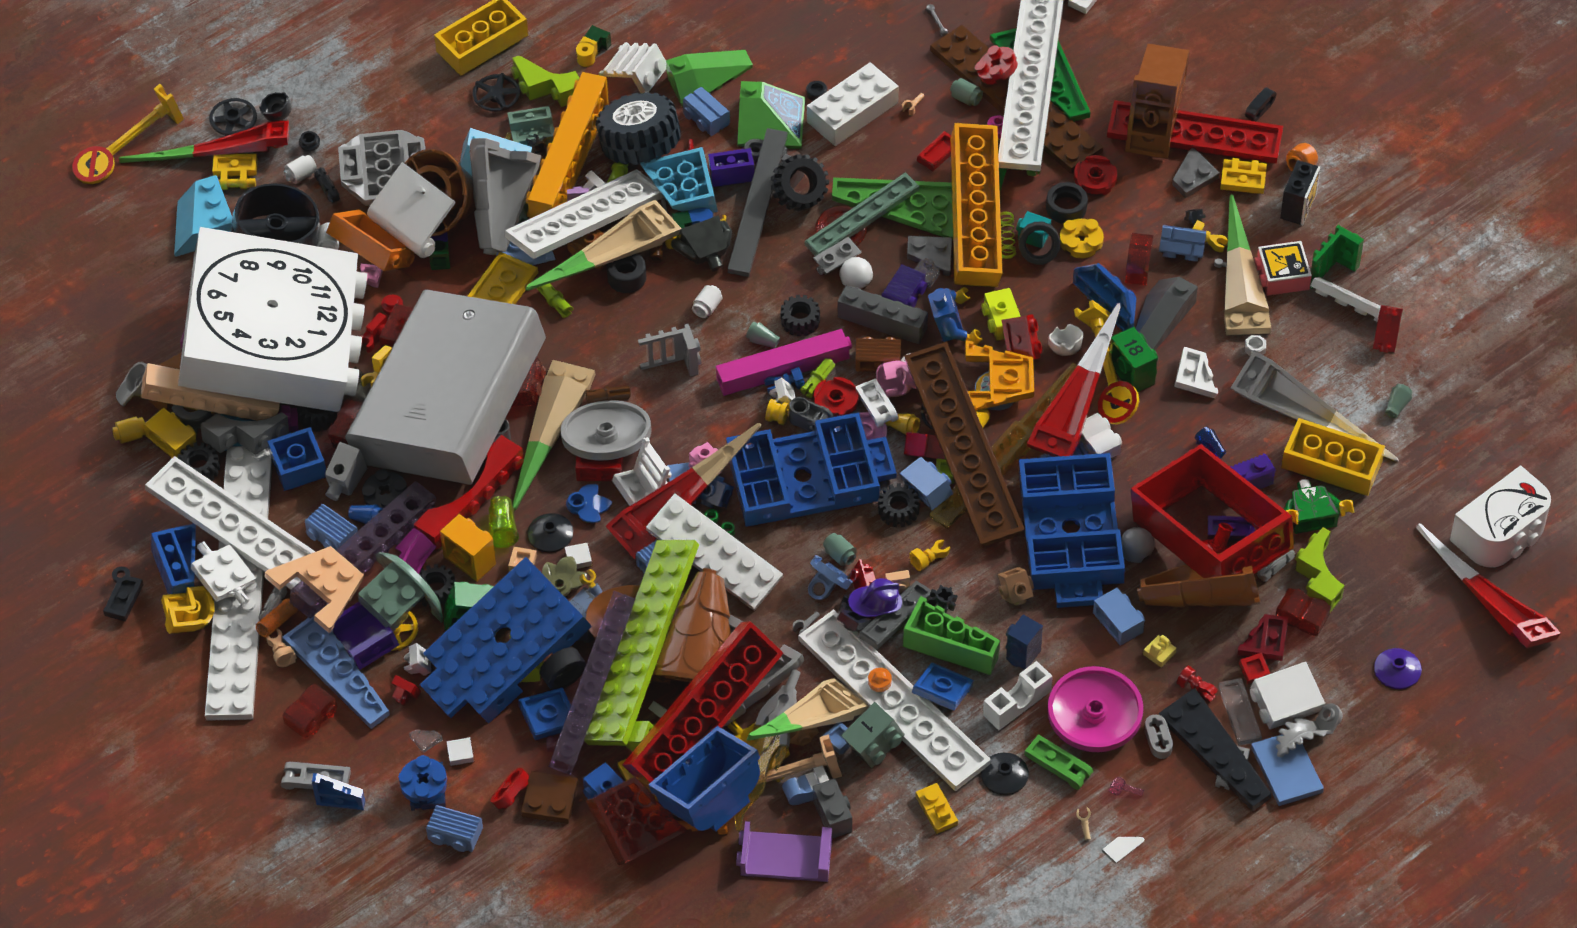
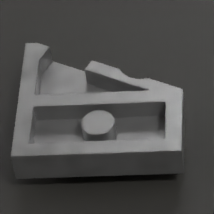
[1172,148,1220,198]

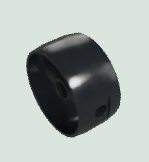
[231,183,320,246]

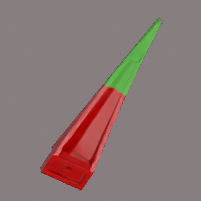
[119,120,290,163]

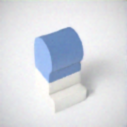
[782,765,829,805]

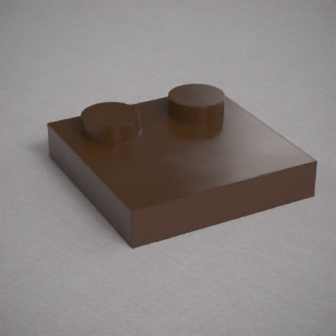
[521,771,579,824]

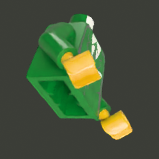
[1284,479,1354,534]

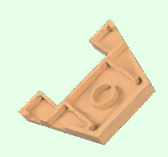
[265,546,364,633]

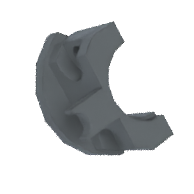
[172,405,212,438]

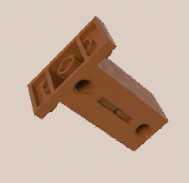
[1125,44,1190,158]

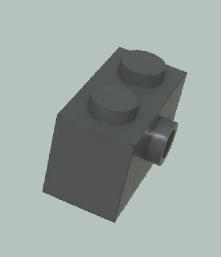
[812,778,852,839]

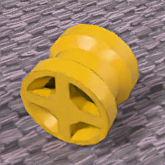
[765,399,789,425]

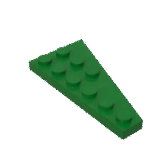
[990,28,1091,121]

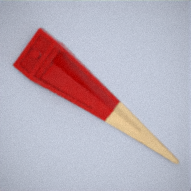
[606,423,761,560]

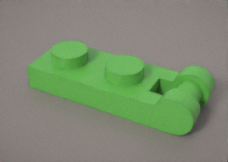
[1025,734,1093,790]

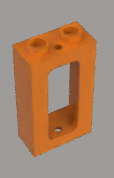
[326,210,415,271]

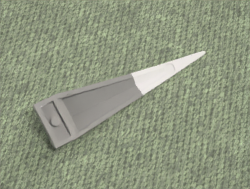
[1231,350,1398,461]

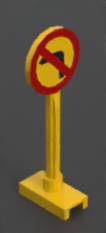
[72,84,184,184]
[1074,300,1139,425]

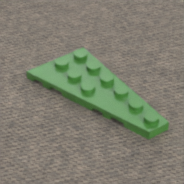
[832,178,953,240]

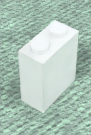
[1250,662,1325,730]

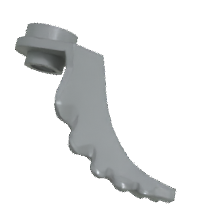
[1276,703,1343,758]

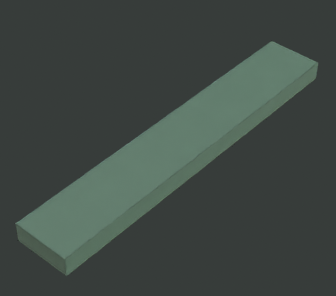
[805,172,919,256]

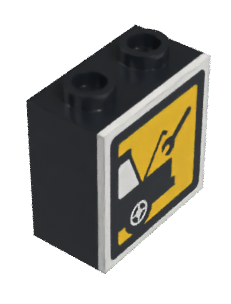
[1280,160,1320,226]

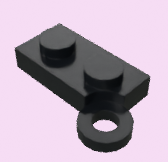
[103,566,144,621]

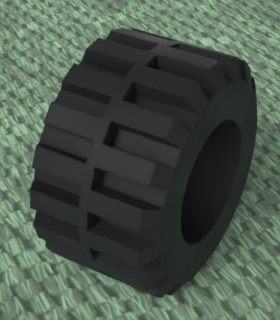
[771,154,829,211]

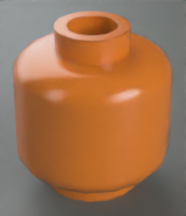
[1286,143,1318,171]

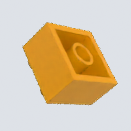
[440,514,496,582]

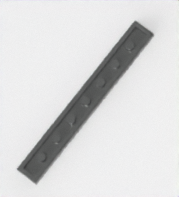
[728,128,788,277]

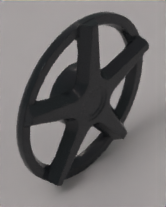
[473,73,520,112]
[209,98,257,136]

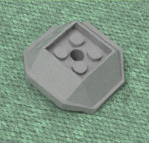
[338,130,425,206]

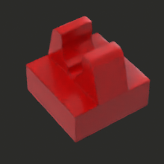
[391,675,421,705]

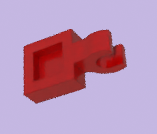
[359,312,388,352]

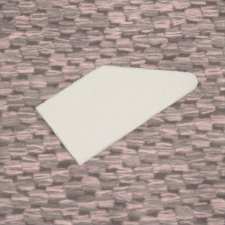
[1102,837,1144,863]

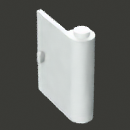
[367,162,456,258]

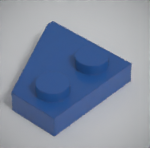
[312,773,365,810]

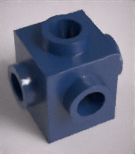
[698,475,734,508]

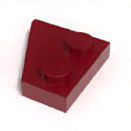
[1237,614,1288,661]

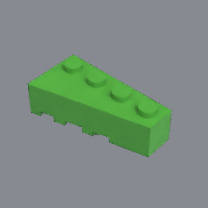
[903,596,1000,675]

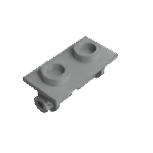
[813,237,861,275]

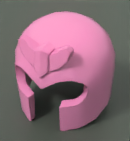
[876,361,916,398]

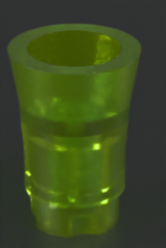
[488,496,519,548]

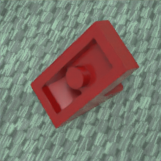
[904,432,945,459]

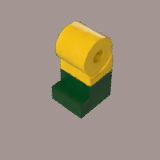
[576,25,611,67]

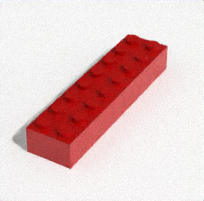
[622,621,784,797]

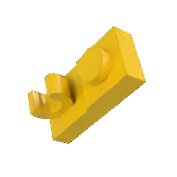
[915,783,958,834]

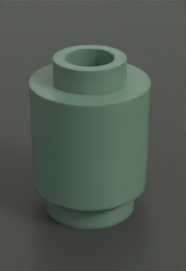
[950,78,983,106]
[823,533,857,566]

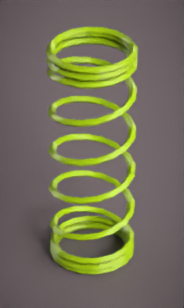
[1000,211,1016,259]

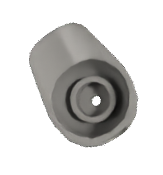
[116,362,147,406]

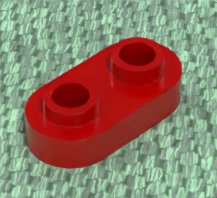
[491,768,529,809]

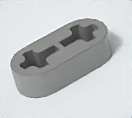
[1145,715,1173,759]

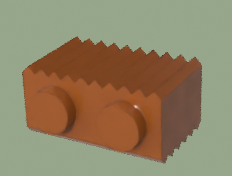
[856,336,901,372]

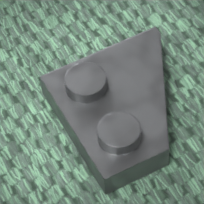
[907,236,952,276]

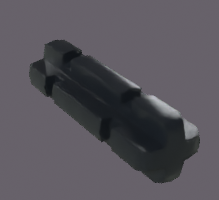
[314,167,340,203]

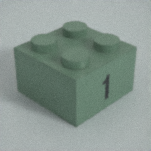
[841,702,905,769]

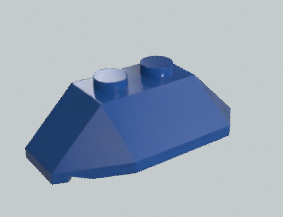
[1073,263,1137,331]

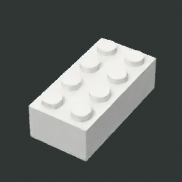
[807,62,899,146]

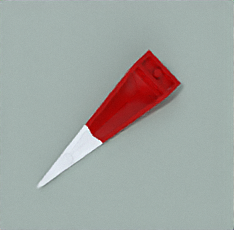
[1027,303,1120,457]
[1416,523,1561,648]

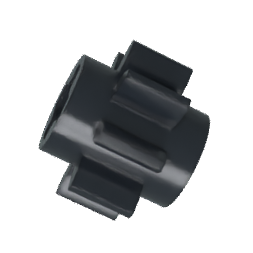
[526,134,548,156]
[928,585,958,613]

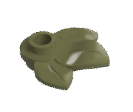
[542,556,587,597]

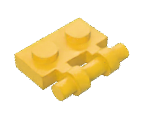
[212,154,257,190]
[1220,158,1267,194]

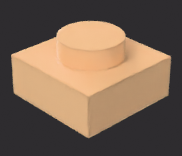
[508,547,537,571]
[885,570,910,594]

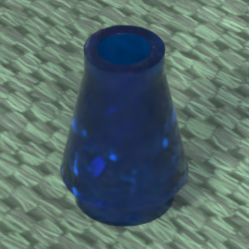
[1194,426,1227,458]

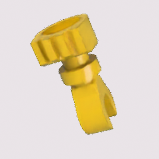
[1192,220,1228,252]
[909,540,950,571]

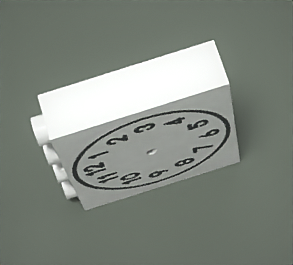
[178,227,367,412]

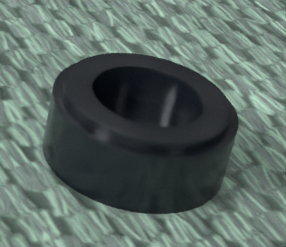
[806,81,827,101]

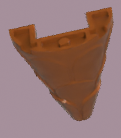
[1137,552,1261,607]
[650,568,731,684]

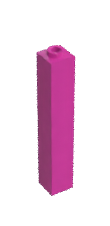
[716,329,852,396]

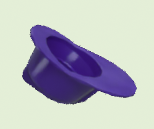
[848,578,902,617]

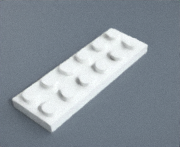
[646,493,783,611]

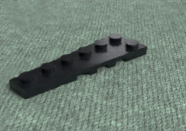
[1159,688,1271,811]

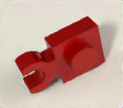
[1239,653,1271,684]

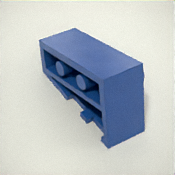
[151,523,196,594]

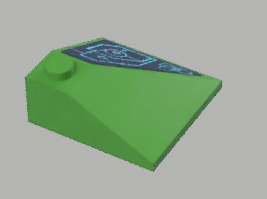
[737,81,805,149]

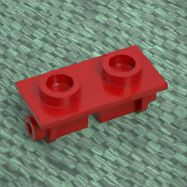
[1373,305,1403,353]
[850,559,876,590]

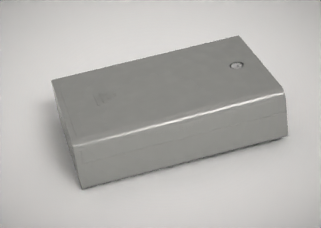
[345,290,546,484]

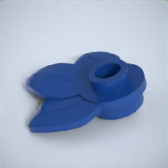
[566,484,612,523]

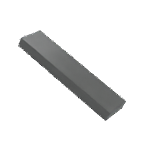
[859,580,931,650]

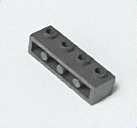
[838,285,928,344]

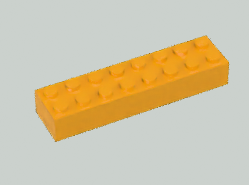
[526,72,609,219]
[951,123,1002,287]

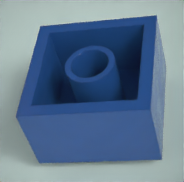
[267,427,326,491]

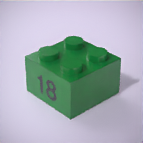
[1110,327,1158,392]

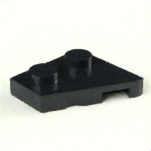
[837,595,877,632]

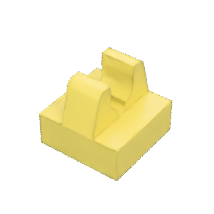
[1143,635,1177,667]

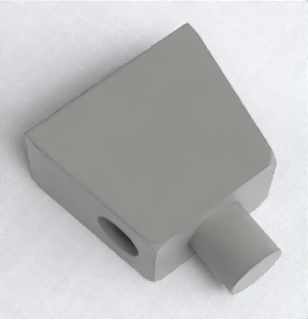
[325,442,368,501]

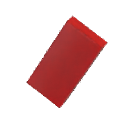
[917,131,951,171]

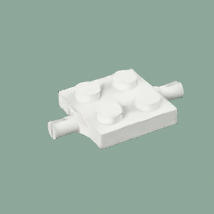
[191,542,256,606]

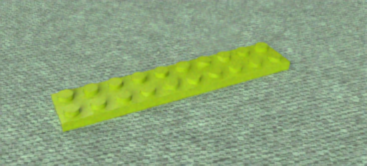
[584,540,699,746]

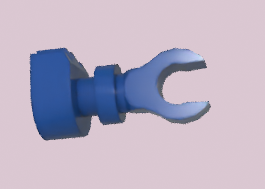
[764,367,805,393]

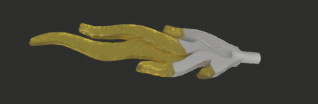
[735,669,800,832]

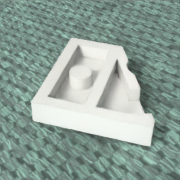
[1174,347,1218,399]

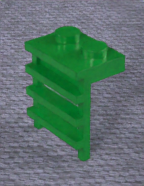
[1310,225,1364,289]

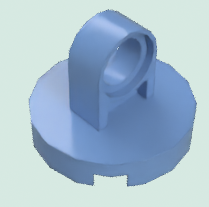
[808,555,853,600]

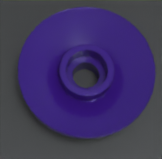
[1374,648,1422,689]

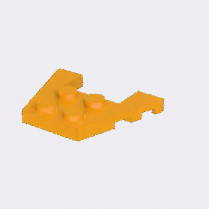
[965,341,1034,411]

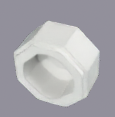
[1245,335,1266,356]

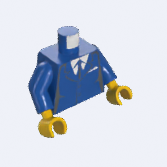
[928,287,982,345]

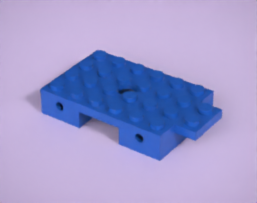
[726,412,897,527]
[1019,453,1125,608]
[420,557,592,723]

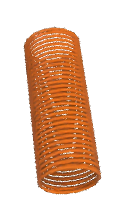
[256,598,298,637]

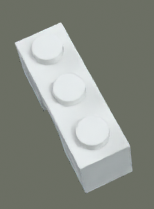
[983,661,1053,730]

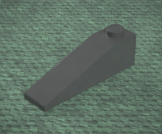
[1135,277,1198,351]

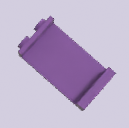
[736,821,832,882]

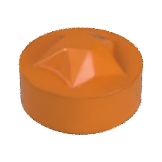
[868,668,892,692]

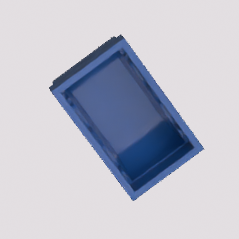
[648,726,760,831]

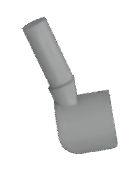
[793,611,820,634]

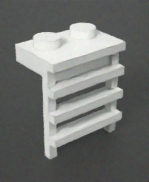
[599,42,666,94]
[612,437,672,506]

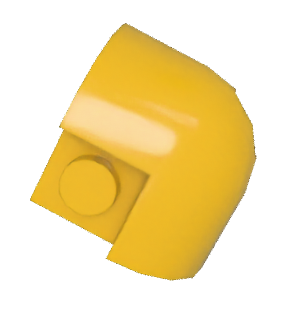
[161,586,214,634]

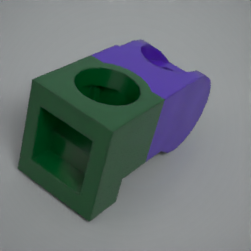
[429,232,451,270]

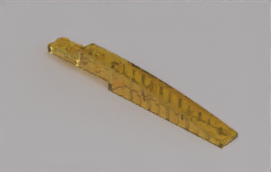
[929,363,1077,529]

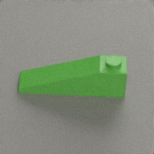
[666,50,753,106]

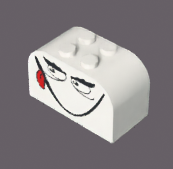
[1450,465,1551,567]

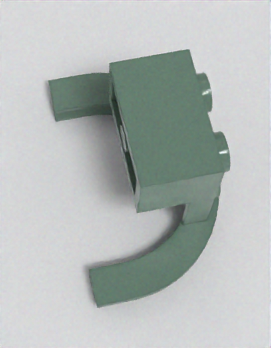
[358,552,443,631]

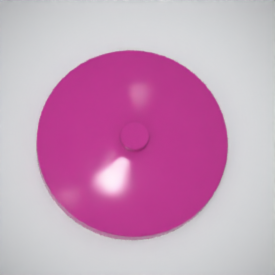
[1048,666,1143,752]

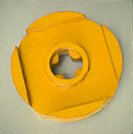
[1060,219,1104,258]

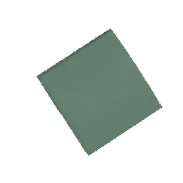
[507,106,554,146]

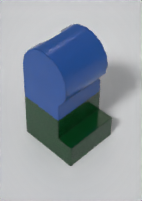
[672,208,713,238]

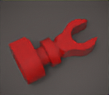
[1177,665,1218,702]

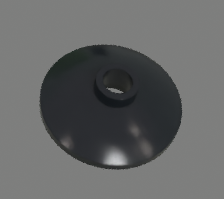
[528,513,573,553]
[981,752,1029,795]

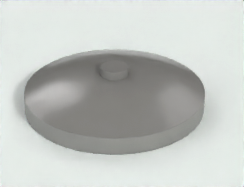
[561,400,651,460]

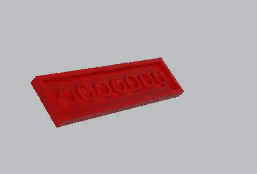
[1107,100,1283,164]

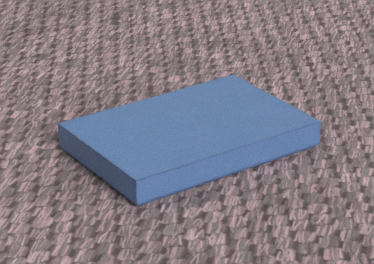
[1251,734,1324,806]

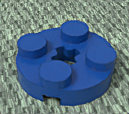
[398,755,447,803]

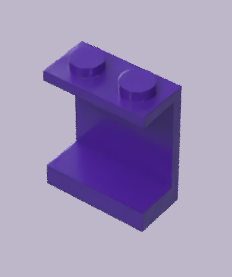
[332,602,399,670]

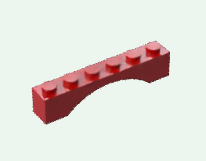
[414,435,524,551]

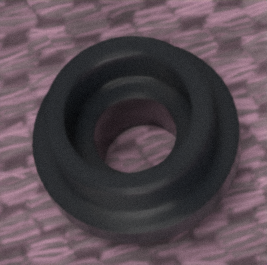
[299,131,320,151]
[1184,209,1206,224]

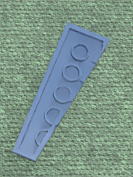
[282,611,389,729]

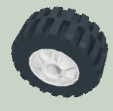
[596,92,681,165]

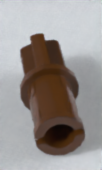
[585,386,631,404]

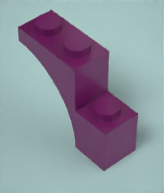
[395,528,436,574]

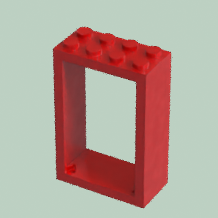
[1131,444,1294,578]

